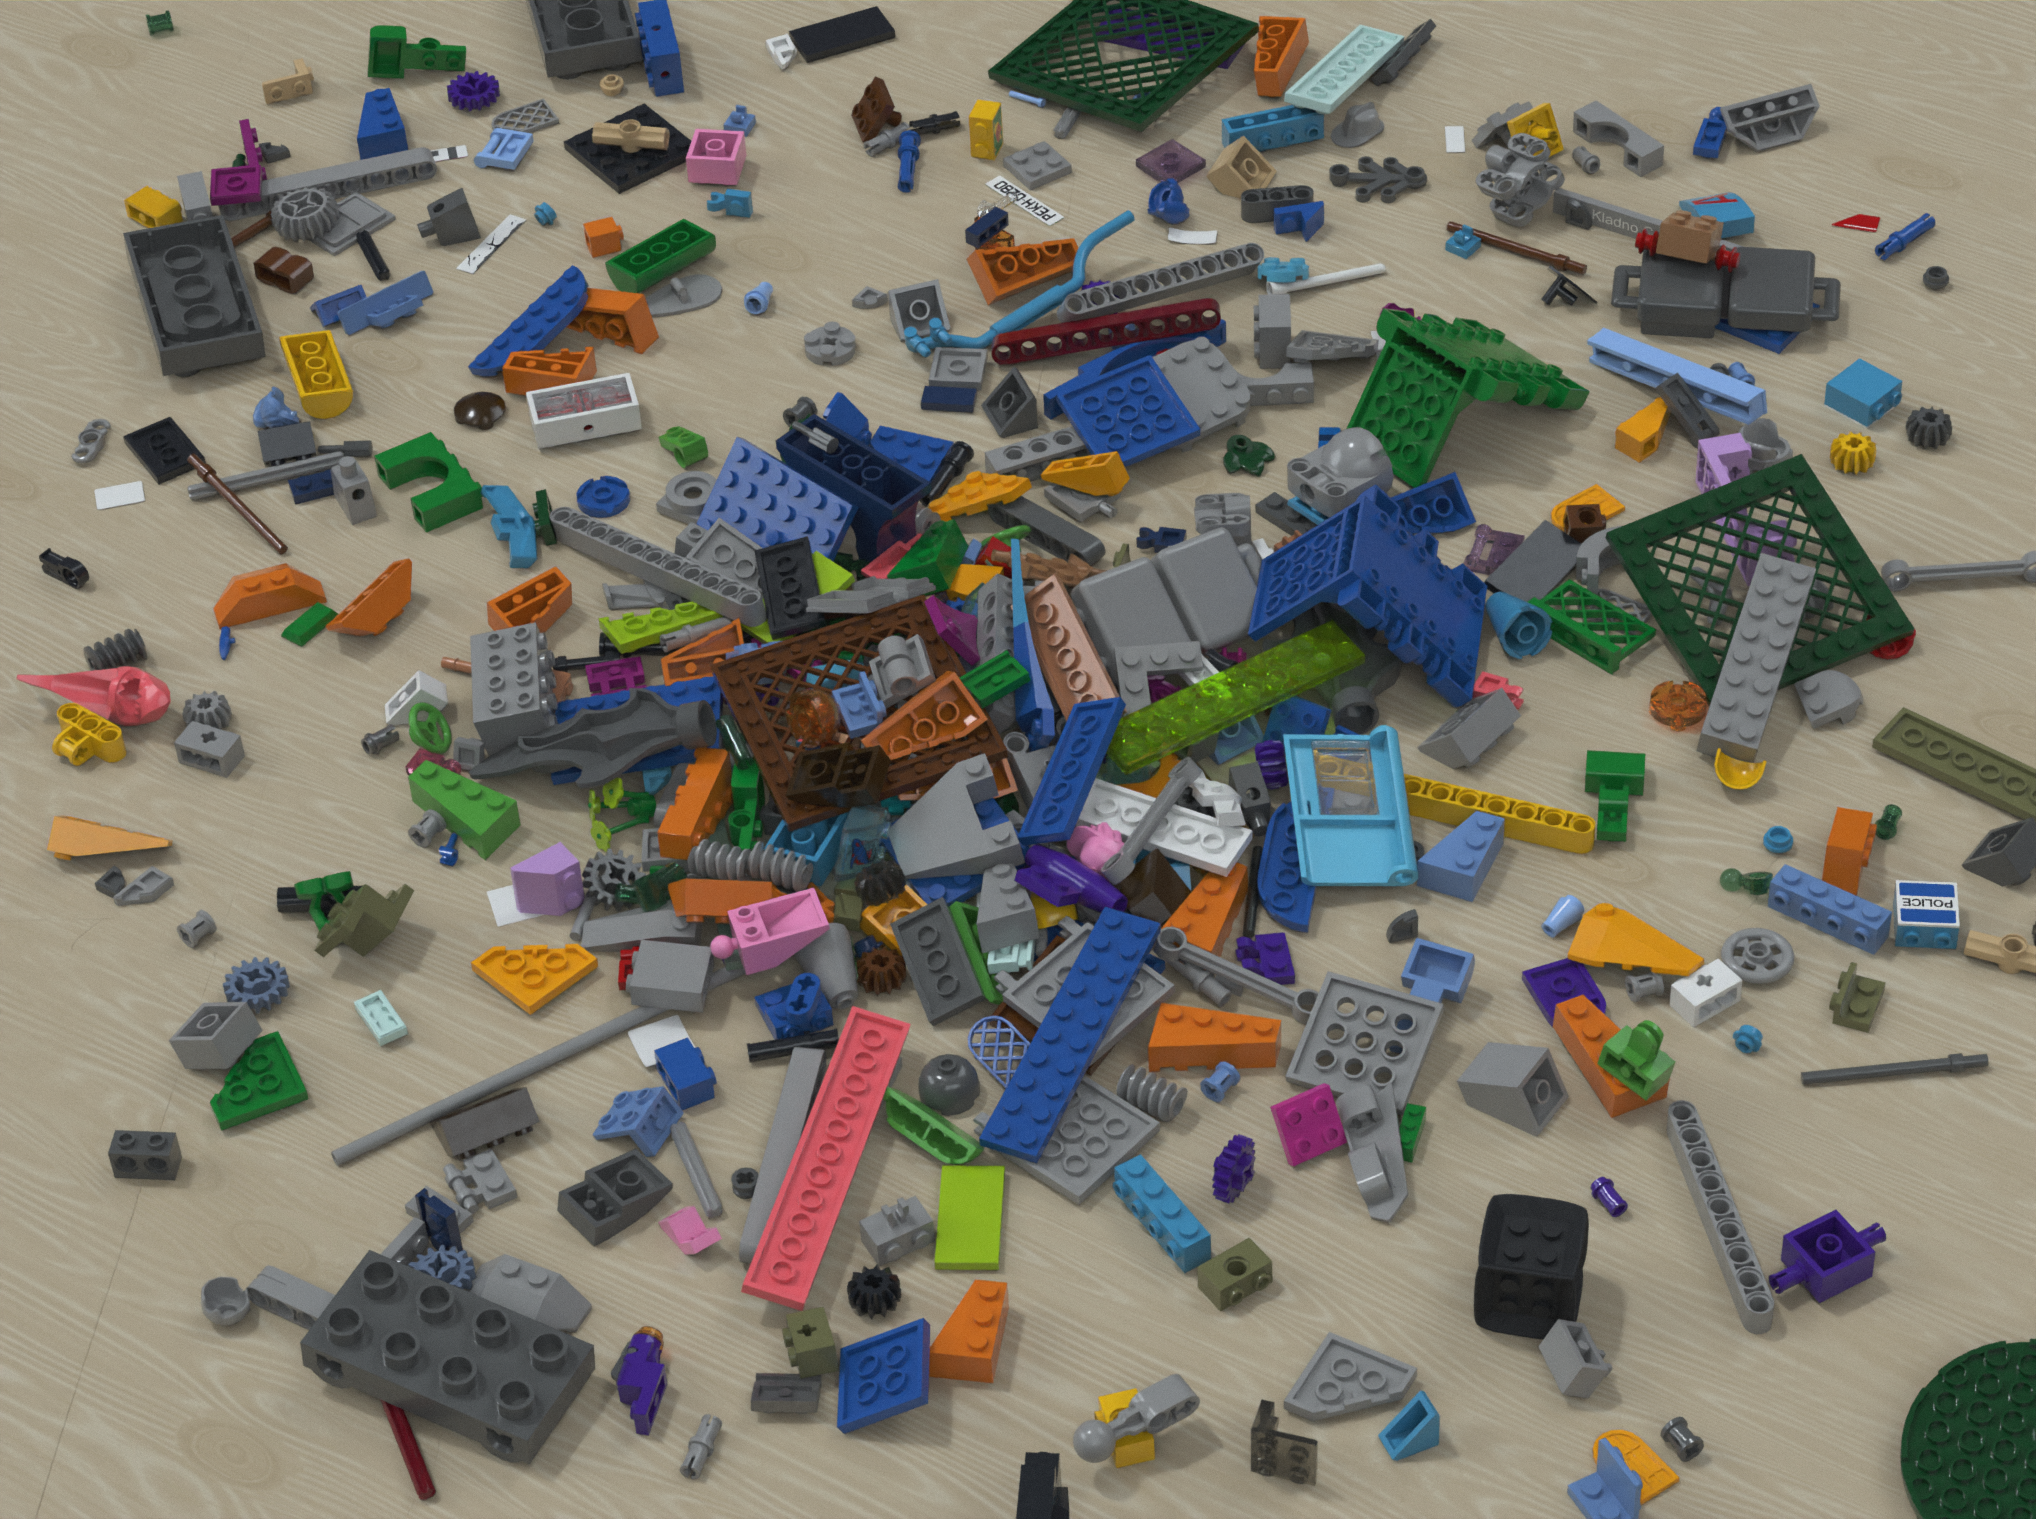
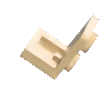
[262,58,314,104]

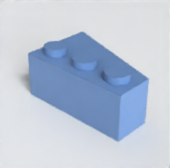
[1417,811,1505,902]

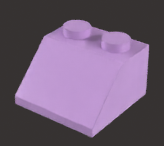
[510,842,585,916]

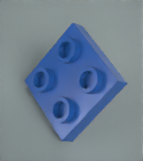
[1262,690,1332,754]

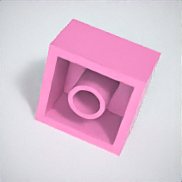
[686,129,747,185]

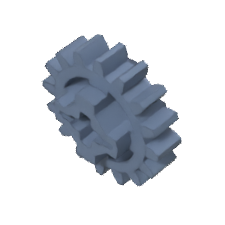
[223,957,290,1014]
[408,1245,476,1290]

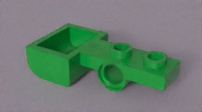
[367,25,466,79]
[1585,750,1646,842]
[728,757,766,851]

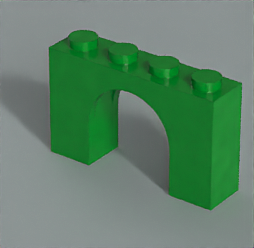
[374,432,483,533]

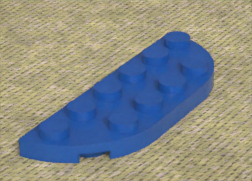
[468,265,589,376]
[1257,789,1335,933]

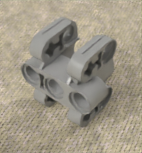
[1476,133,1565,227]
[1194,493,1252,546]

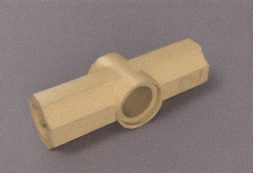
[592,119,670,153]
[1964,930,2036,974]

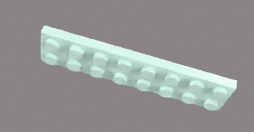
[1284,25,1404,114]

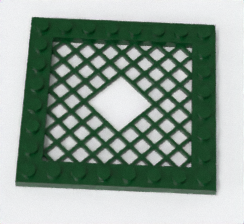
[988,0,1259,132]
[1605,454,1915,707]

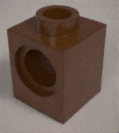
[1563,504,1606,543]

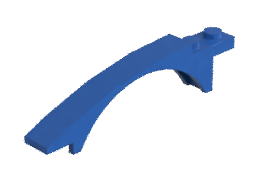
[1043,319,1226,420]

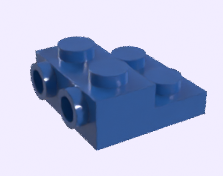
[754,984,834,1040]

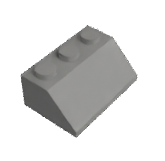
[1417,688,1521,769]

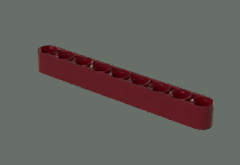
[991,298,1221,365]

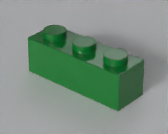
[1399,1103,1426,1162]

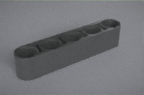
[988,496,1106,566]

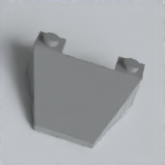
[887,753,1025,879]

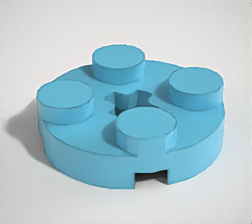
[1258,257,1309,282]

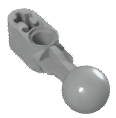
[1073,1374,1200,1463]

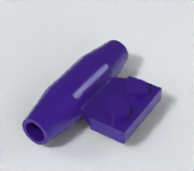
[1014,844,1128,913]

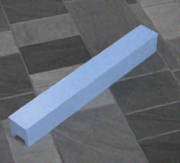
[1587,328,1767,425]

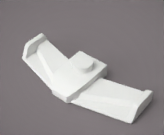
[1189,770,1246,827]

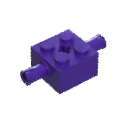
[1768,1210,1886,1303]

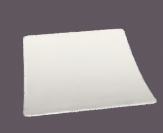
[628,1015,696,1067]

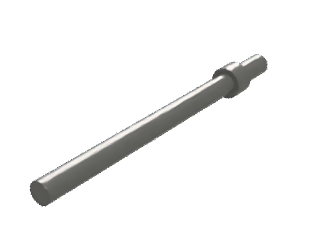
[1801,1053,1989,1085]

